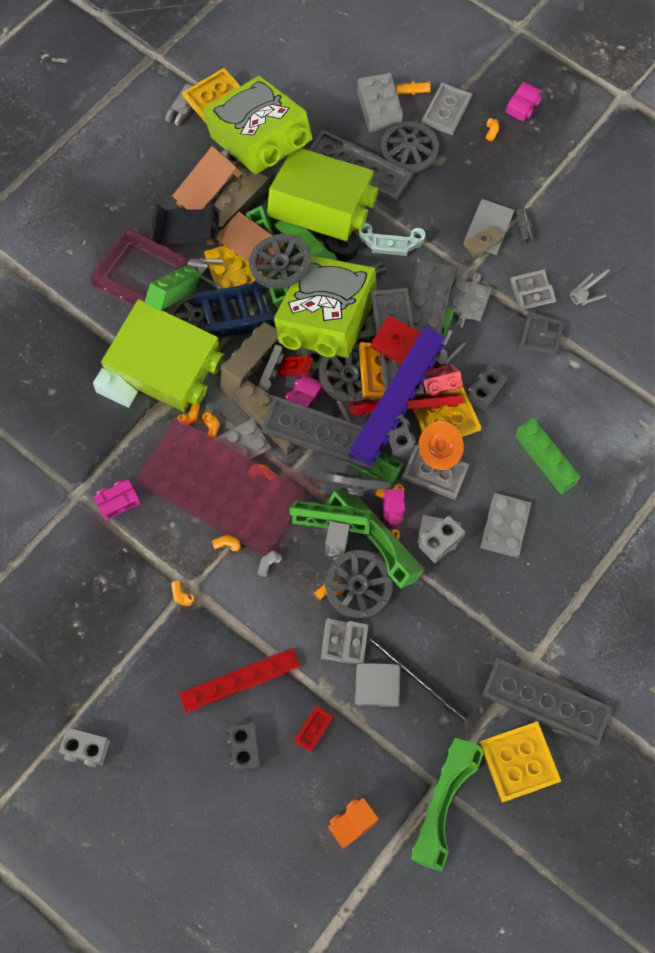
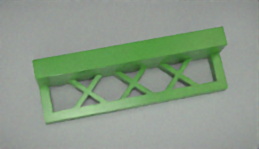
[343,450,405,488]
[289,500,371,534]

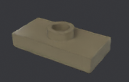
[464,225,503,257]

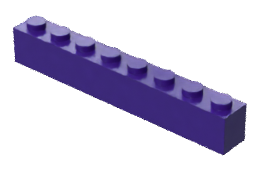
[349,326,445,466]

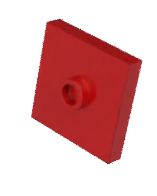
[370,315,421,365]

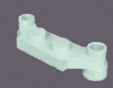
[358,223,425,256]

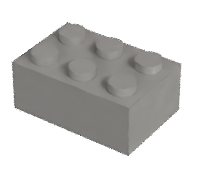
[357,73,403,132]

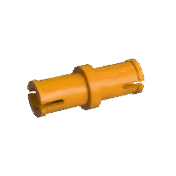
[396,81,430,95]

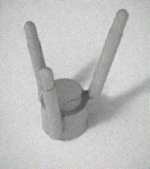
[187,258,224,289]
[570,269,610,306]
[434,330,466,367]

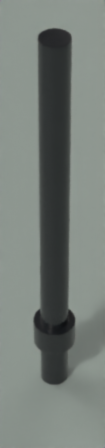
[370,636,468,722]

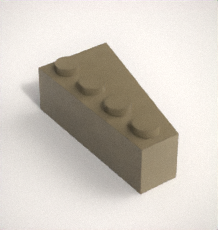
[214,165,270,234]
[219,322,281,400]
[235,380,295,456]

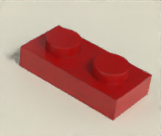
[277,355,313,377]
[294,706,333,753]

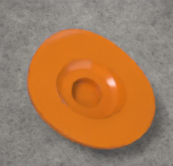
[418,421,464,470]

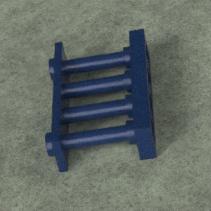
[194,281,276,338]

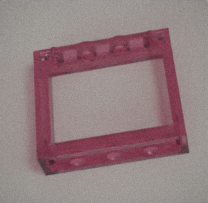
[90,228,187,307]

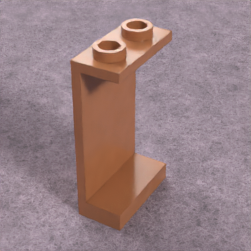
[172,146,243,210]
[216,212,286,277]

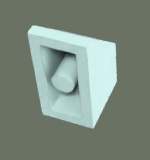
[93,368,138,408]

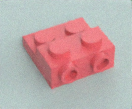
[423,364,463,396]

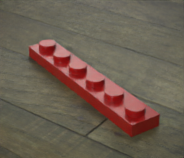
[349,393,464,416]
[179,648,300,714]

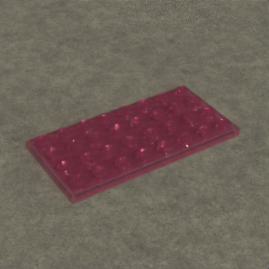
[135,418,306,556]

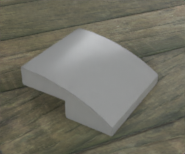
[509,269,556,311]
[320,618,368,664]
[355,664,400,707]

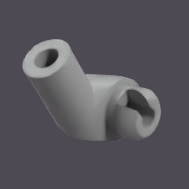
[257,551,282,577]

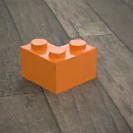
[328,798,379,849]

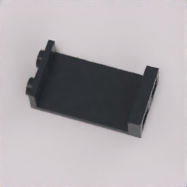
[150,204,221,245]

